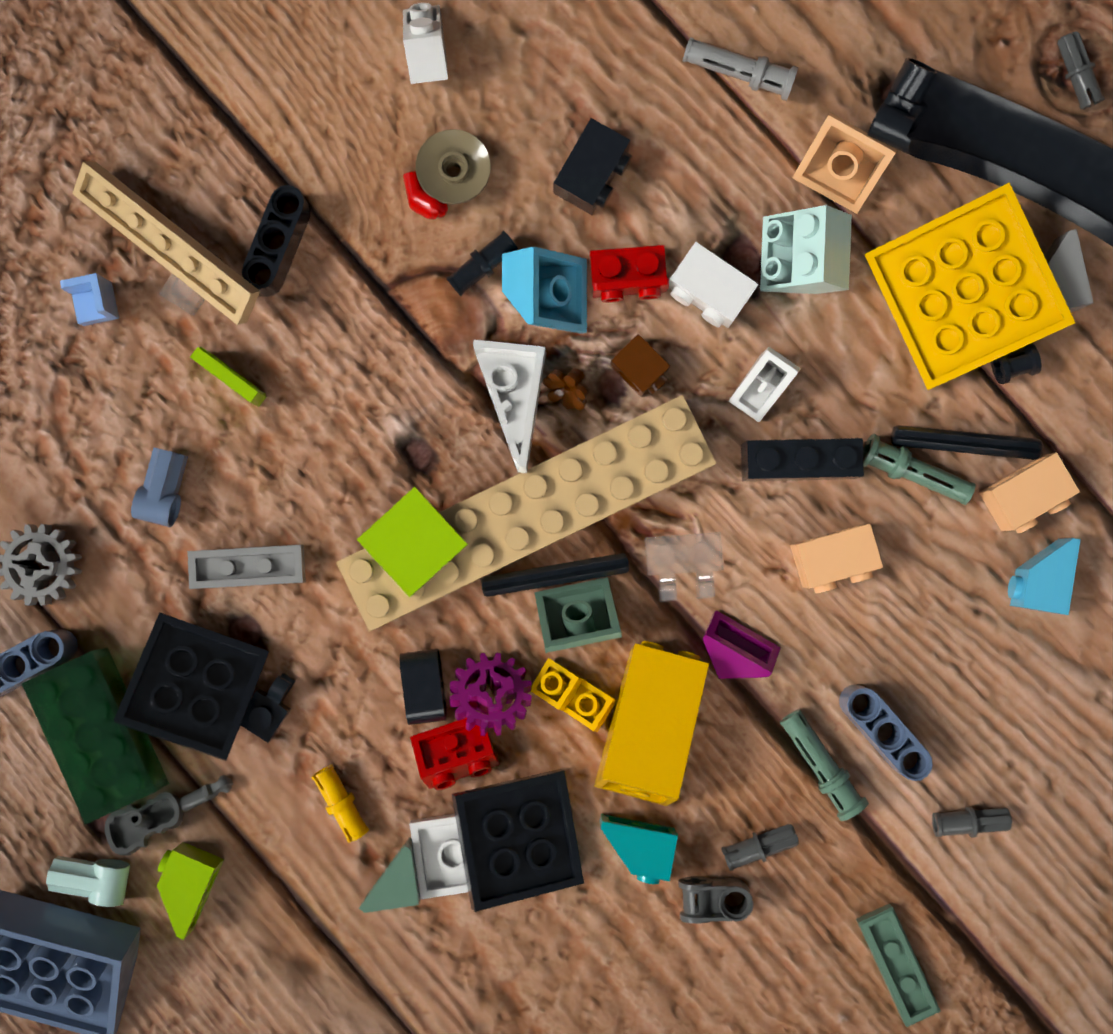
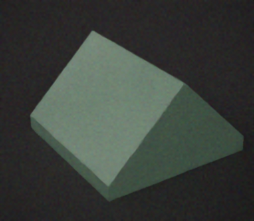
[534,577,622,653]

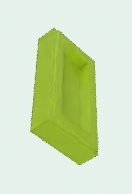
[190,347,267,407]

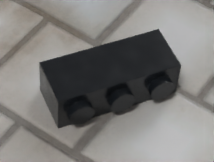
[741,438,864,482]

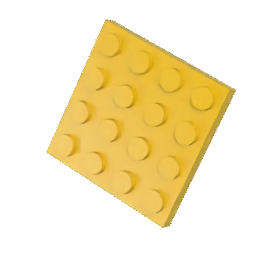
[864,182,1075,390]

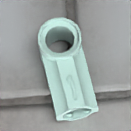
[46,856,130,907]

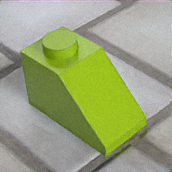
[157,842,224,940]

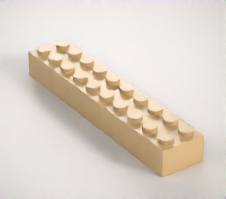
[336,395,716,632]

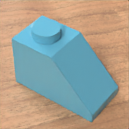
[1008,538,1081,615]

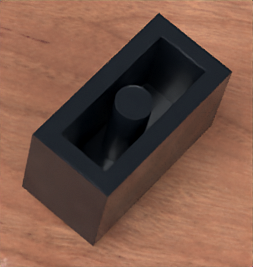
[553,118,632,215]

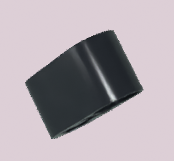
[400,649,447,725]

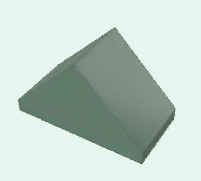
[359,838,421,913]

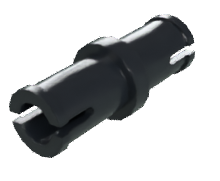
[446,230,518,296]

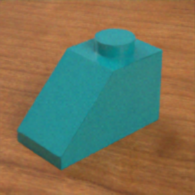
[600,814,678,884]

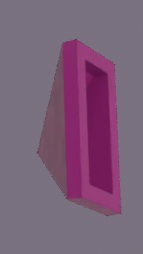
[703,610,781,679]

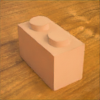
[979,452,1080,533]
[790,523,883,593]

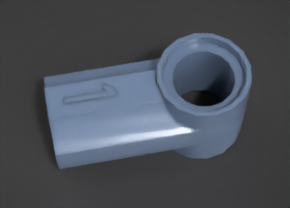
[131,447,188,527]

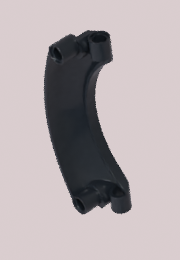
[867,57,1113,247]

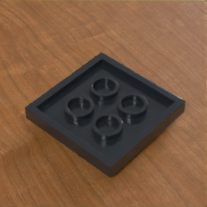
[113,612,269,761]
[452,769,584,912]

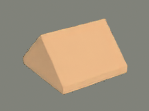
[792,113,897,214]

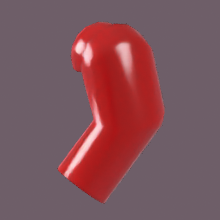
[403,171,448,220]

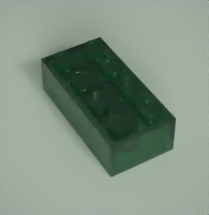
[21,648,170,825]

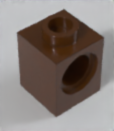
[610,334,670,397]

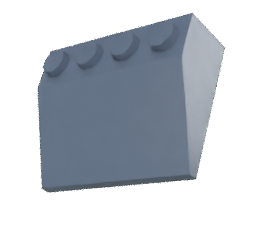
[0,890,141,1034]

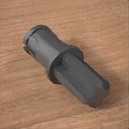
[1057,32,1105,110]
[932,807,1012,838]
[721,824,799,872]

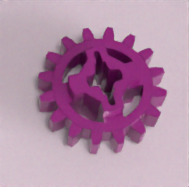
[450,653,532,736]

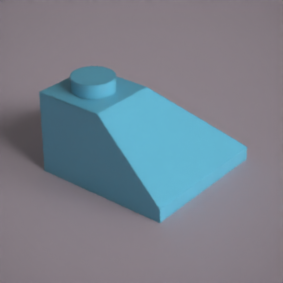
[502,246,587,334]

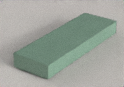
[856,903,941,1027]

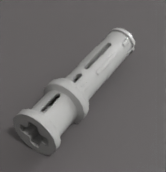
[683,37,799,101]

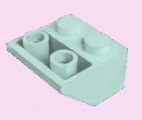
[760,205,852,294]

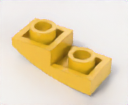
[531,658,617,732]

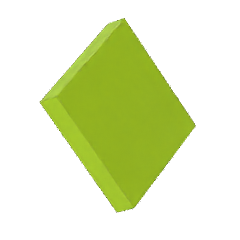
[357,487,468,598]

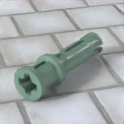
[863,434,976,505]
[780,709,869,821]

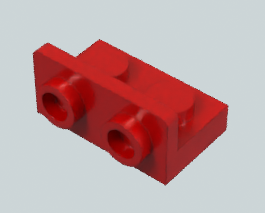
[589,245,670,303]
[410,712,500,790]

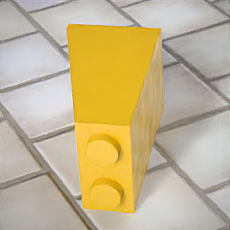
[594,641,709,806]

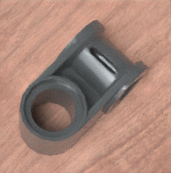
[678,876,754,924]

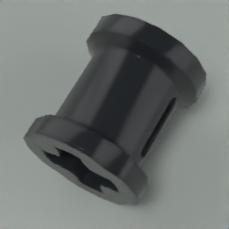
[990,343,1042,384]

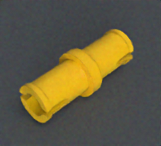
[311,764,369,843]

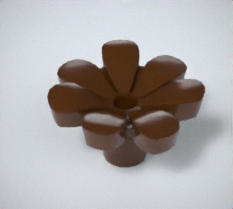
[543,368,588,410]

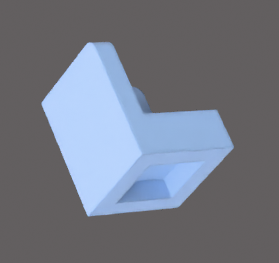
[60,273,119,326]

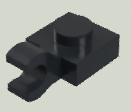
[241,673,296,743]

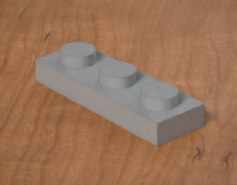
[187,545,306,589]

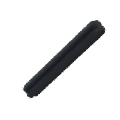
[891,425,1043,460]
[481,553,629,597]

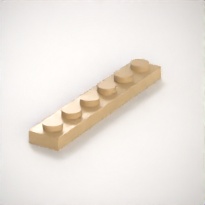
[72,161,261,325]

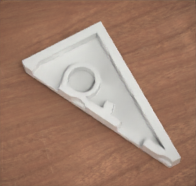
[473,340,546,473]

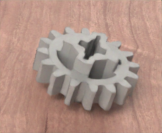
[0,524,82,606]

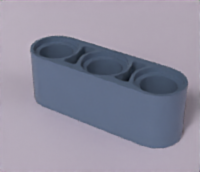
[0,629,78,697]
[839,684,933,781]

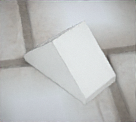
[729,347,801,422]

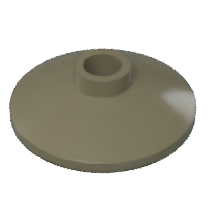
[415,129,491,205]

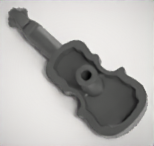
[105,775,233,856]

